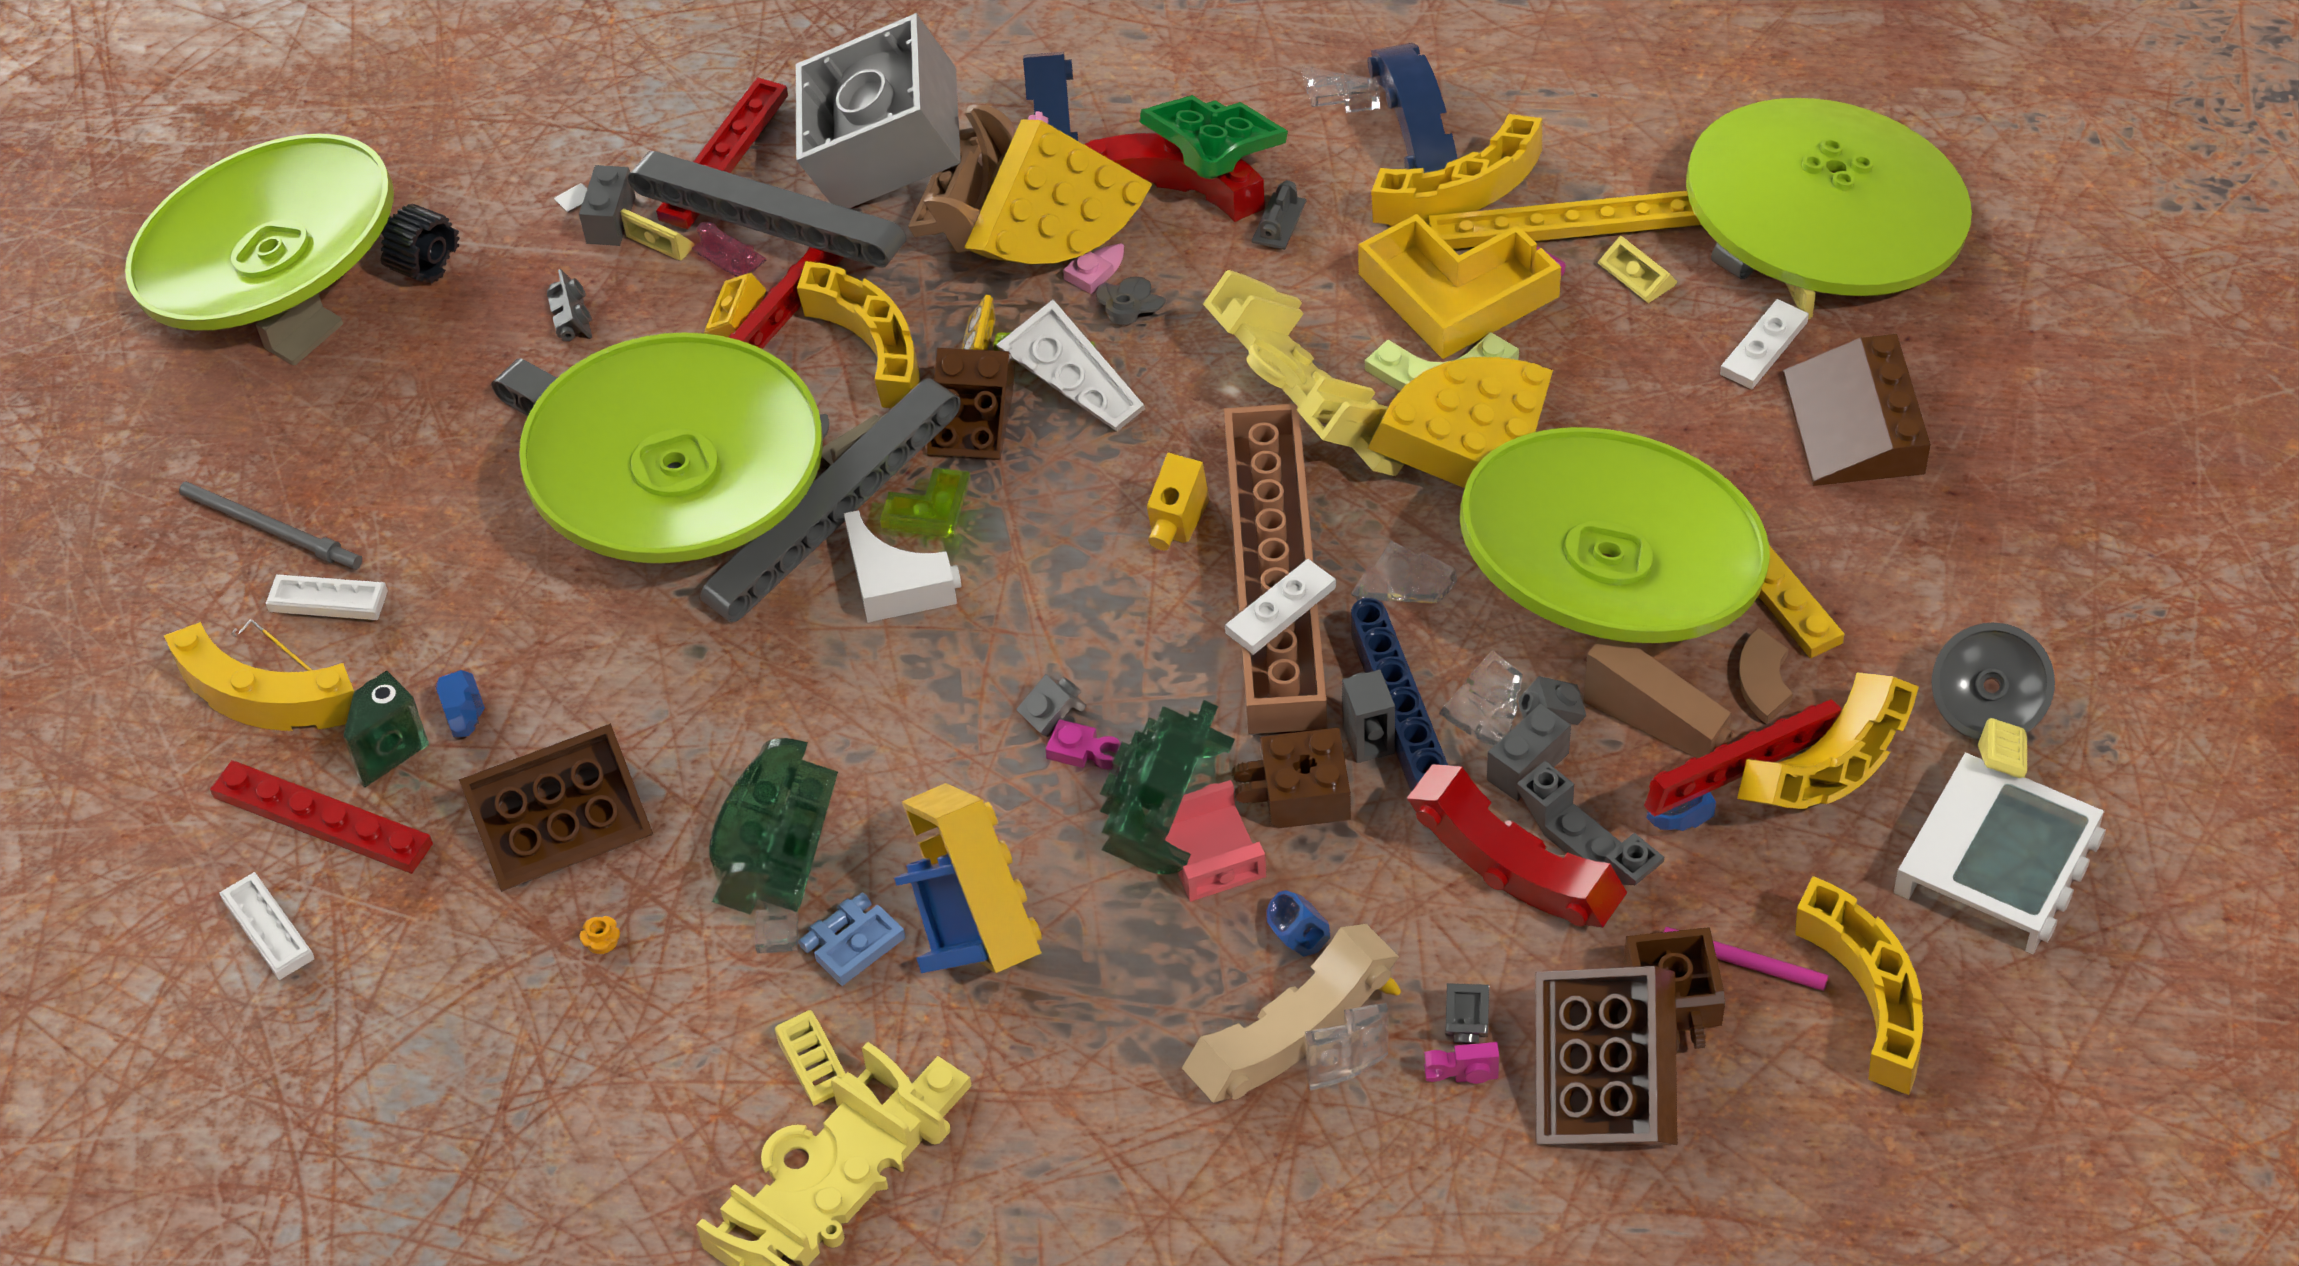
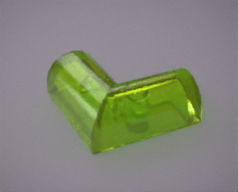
[880,468,971,538]

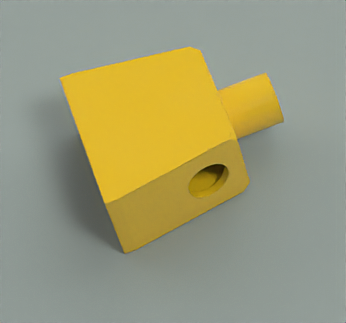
[1147,453,1210,551]

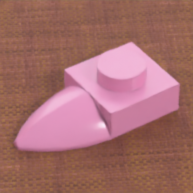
[1063,243,1124,295]

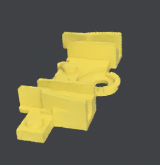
[1203,270,1404,476]
[696,1042,972,1266]

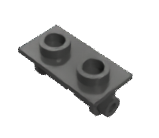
[1252,180,1307,250]
[547,269,592,341]

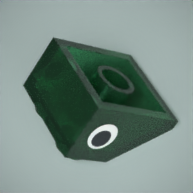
[343,670,429,788]

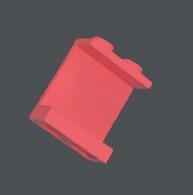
[1155,780,1266,902]

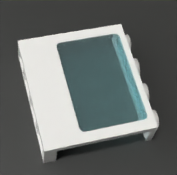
[1893,752,2106,954]

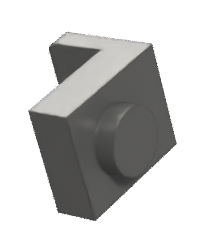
[1016,674,1087,737]
[1518,676,1587,725]
[1445,983,1489,1044]

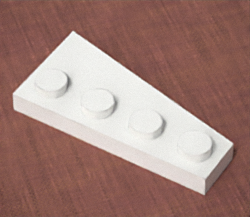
[997,300,1145,432]

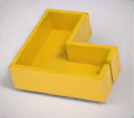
[1358,214,1561,359]
[902,783,1042,973]

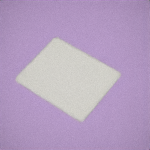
[554,183,587,212]

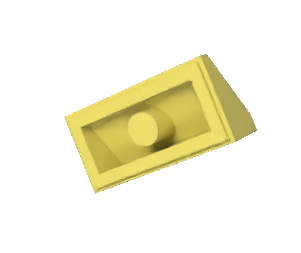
[620,208,695,261]
[1597,235,1677,303]

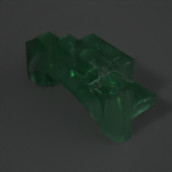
[1099,700,1235,874]
[709,738,838,915]

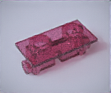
[692,222,767,277]

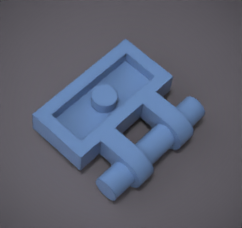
[798,892,906,986]

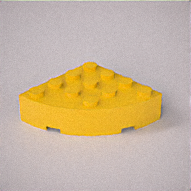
[964,119,1152,264]
[1367,357,1553,488]

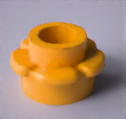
[579,916,620,954]

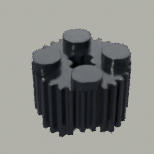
[380,204,460,284]

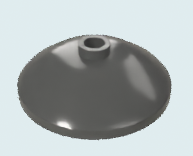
[1931,622,2055,741]

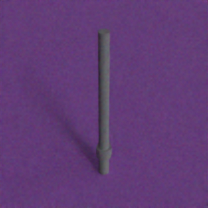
[179,481,363,570]

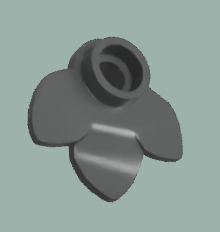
[1096,276,1166,325]

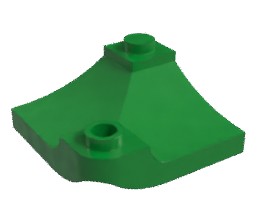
[1139,95,1288,179]

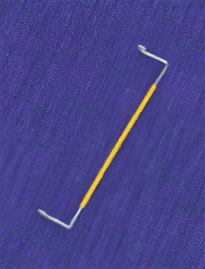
[232,619,313,671]

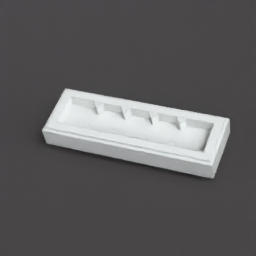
[1720,299,1809,389]
[1225,559,1336,655]
[266,574,388,620]
[219,872,315,980]

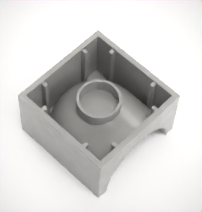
[796,13,961,208]

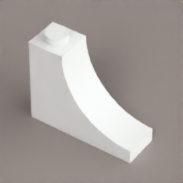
[844,510,962,623]

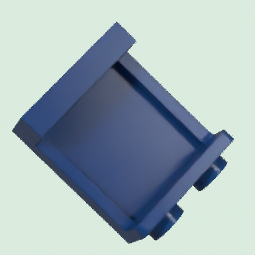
[894,854,989,973]

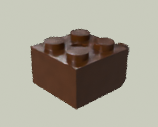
[1231,727,1351,828]
[1623,927,1725,1051]

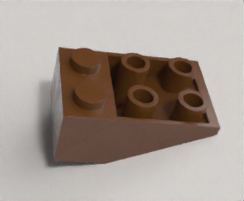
[927,348,1016,460]

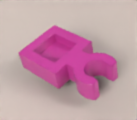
[1045,719,1120,770]
[1424,1042,1499,1084]

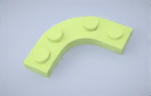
[1365,332,1519,391]

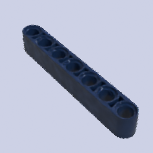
[1351,598,1448,792]

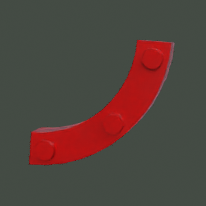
[1084,133,1265,222]
[1407,764,1627,928]

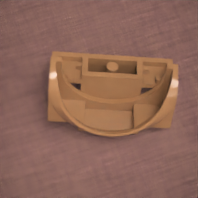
[908,105,1016,253]

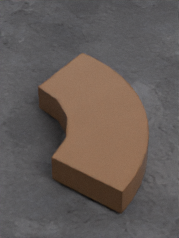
[1739,627,1793,724]

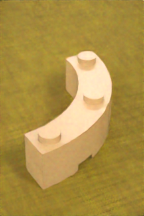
[1182,924,1399,1103]

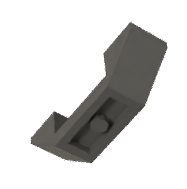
[1516,761,1665,886]

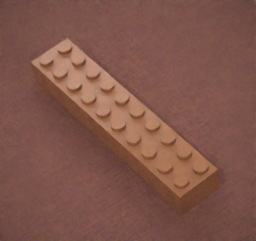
[1224,404,1327,734]

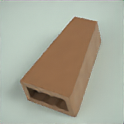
[1584,638,1733,758]

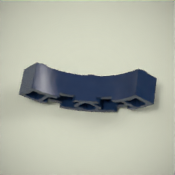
[1367,43,1458,173]
[1023,51,1078,141]

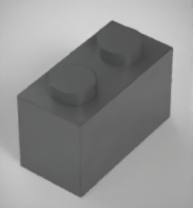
[579,165,636,246]
[1342,670,1395,763]
[1487,704,1571,802]

